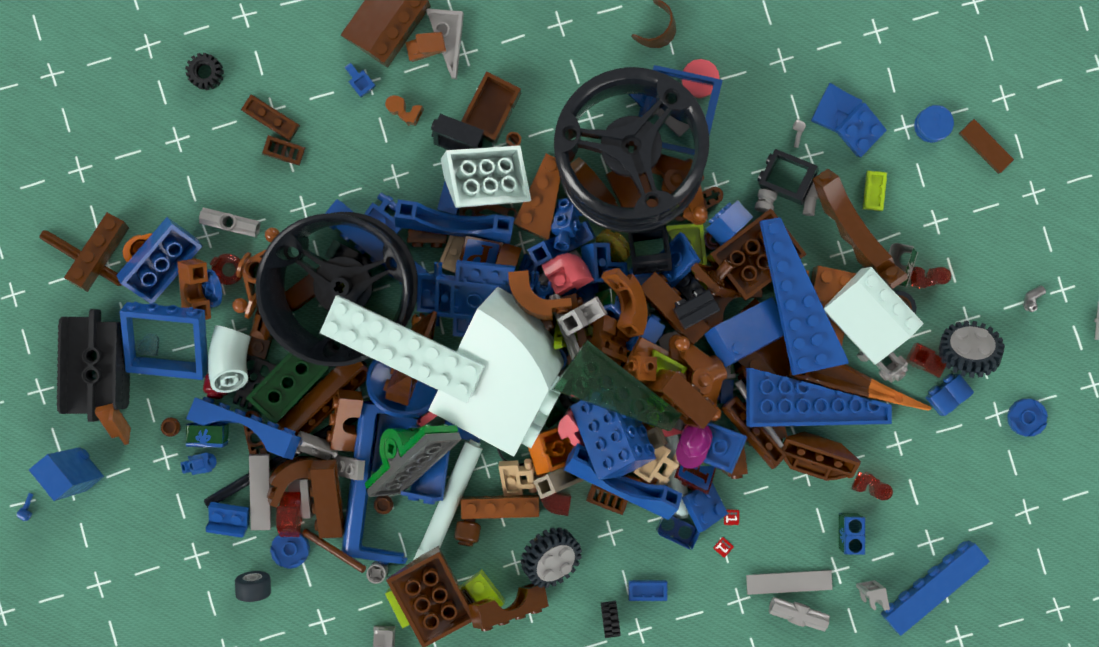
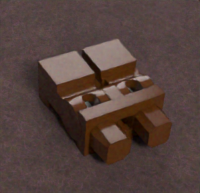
[588,315,630,374]

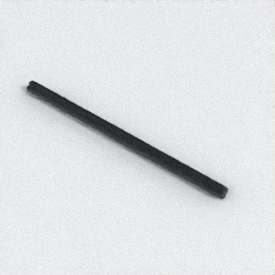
[204,400,372,508]

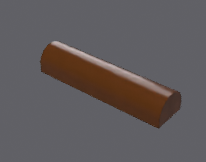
[721,396,787,469]

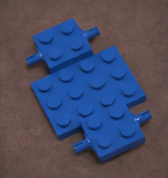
[417,260,554,337]

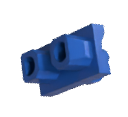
[180,452,217,475]

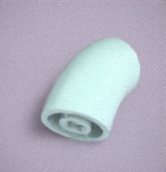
[208,325,251,393]

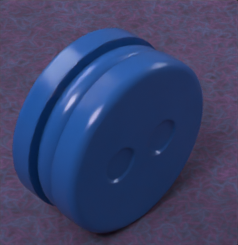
[914,105,954,143]

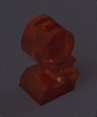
[911,267,951,289]
[851,471,893,500]

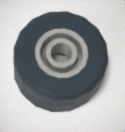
[235,571,271,602]

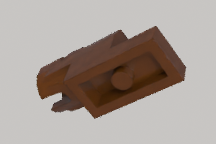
[247,306,273,359]

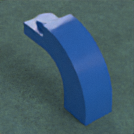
[527,220,596,267]

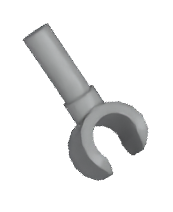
[792,120,806,148]

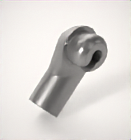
[1023,285,1046,312]

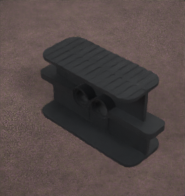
[57,309,130,422]

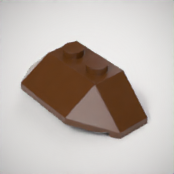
[781,431,861,481]

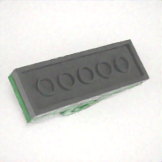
[365,424,462,497]

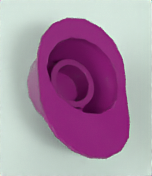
[676,426,713,469]

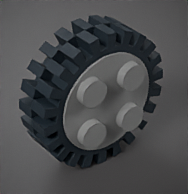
[939,321,1005,378]
[521,527,582,588]

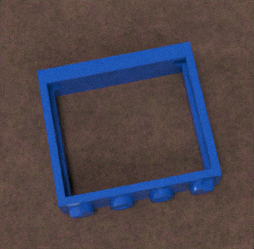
[638,65,723,156]
[120,302,208,380]

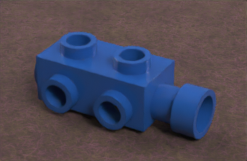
[551,198,582,251]

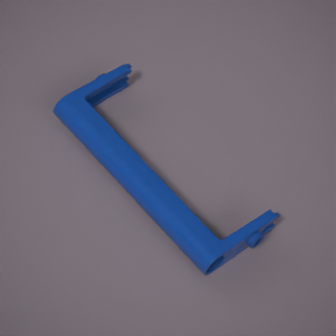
[341,401,423,565]

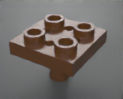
[691,259,738,298]

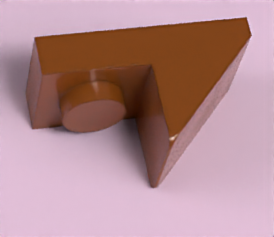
[405,32,446,62]

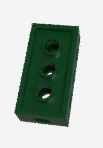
[246,352,330,423]

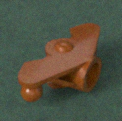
[652,153,708,225]
[232,227,280,319]
[669,334,727,421]

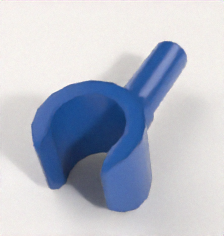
[17,493,34,521]

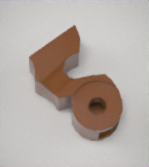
[385,95,424,126]

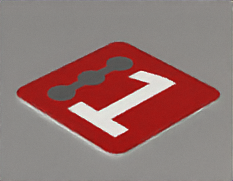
[724,510,739,525]
[713,537,734,558]

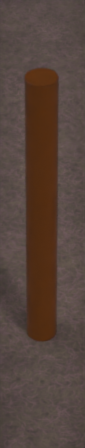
[302,529,366,573]

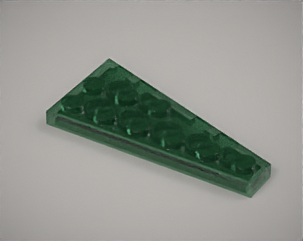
[552,341,682,431]

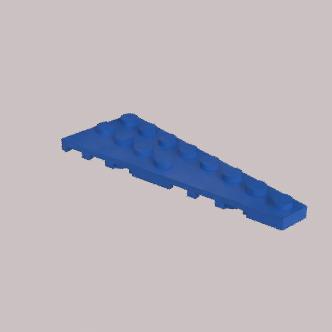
[760,217,849,375]
[746,368,892,427]

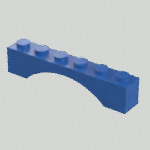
[395,199,514,244]
[186,396,301,460]
[564,443,682,520]

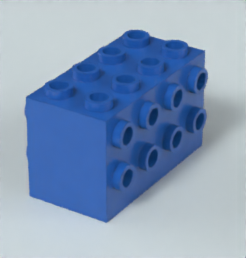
[570,386,656,480]

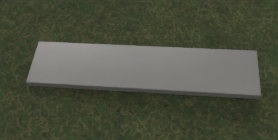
[746,570,832,595]

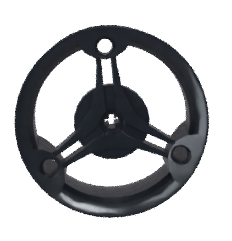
[554,67,709,233]
[256,212,418,367]

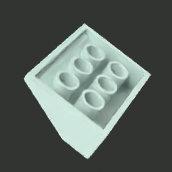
[441,146,531,208]
[824,267,924,365]

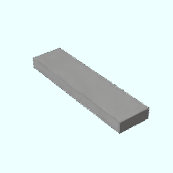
[249,454,271,530]

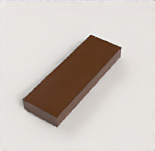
[241,94,300,141]
[959,119,1014,174]

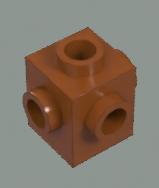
[628,352,657,381]

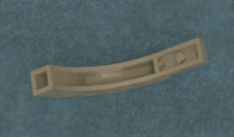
[533,426,668,499]

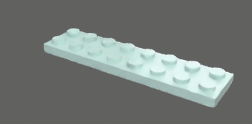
[320,295,485,404]

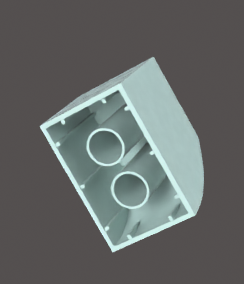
[428,287,567,457]

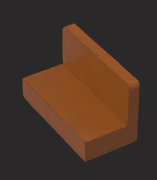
[95,403,131,445]

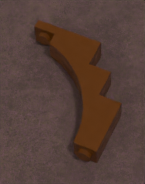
[812,169,908,289]

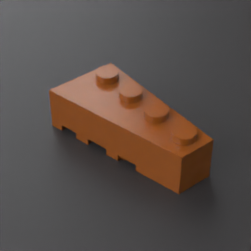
[514,153,561,240]

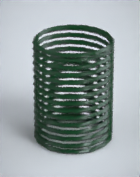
[545,406,563,429]

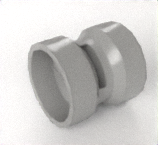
[754,189,778,213]
[366,561,388,584]

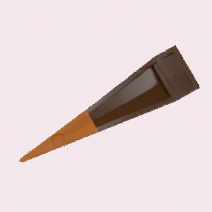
[787,364,932,411]

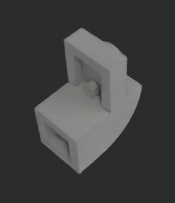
[558,296,607,336]

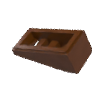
[262,135,305,166]
[586,484,628,515]

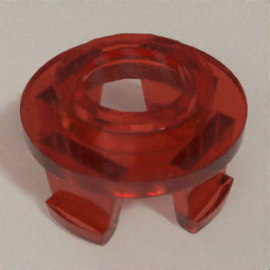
[210,254,243,285]

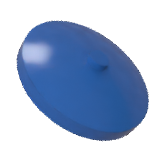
[366,359,438,418]

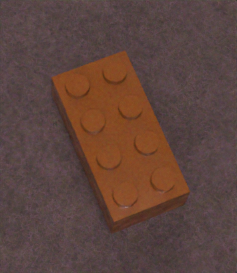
[811,266,856,346]

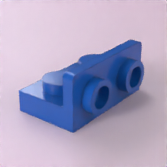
[205,502,249,538]

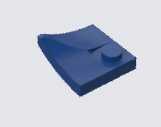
[811,83,862,133]

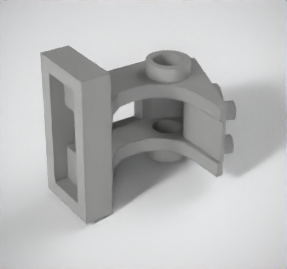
[857,352,908,383]

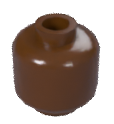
[454,519,481,547]

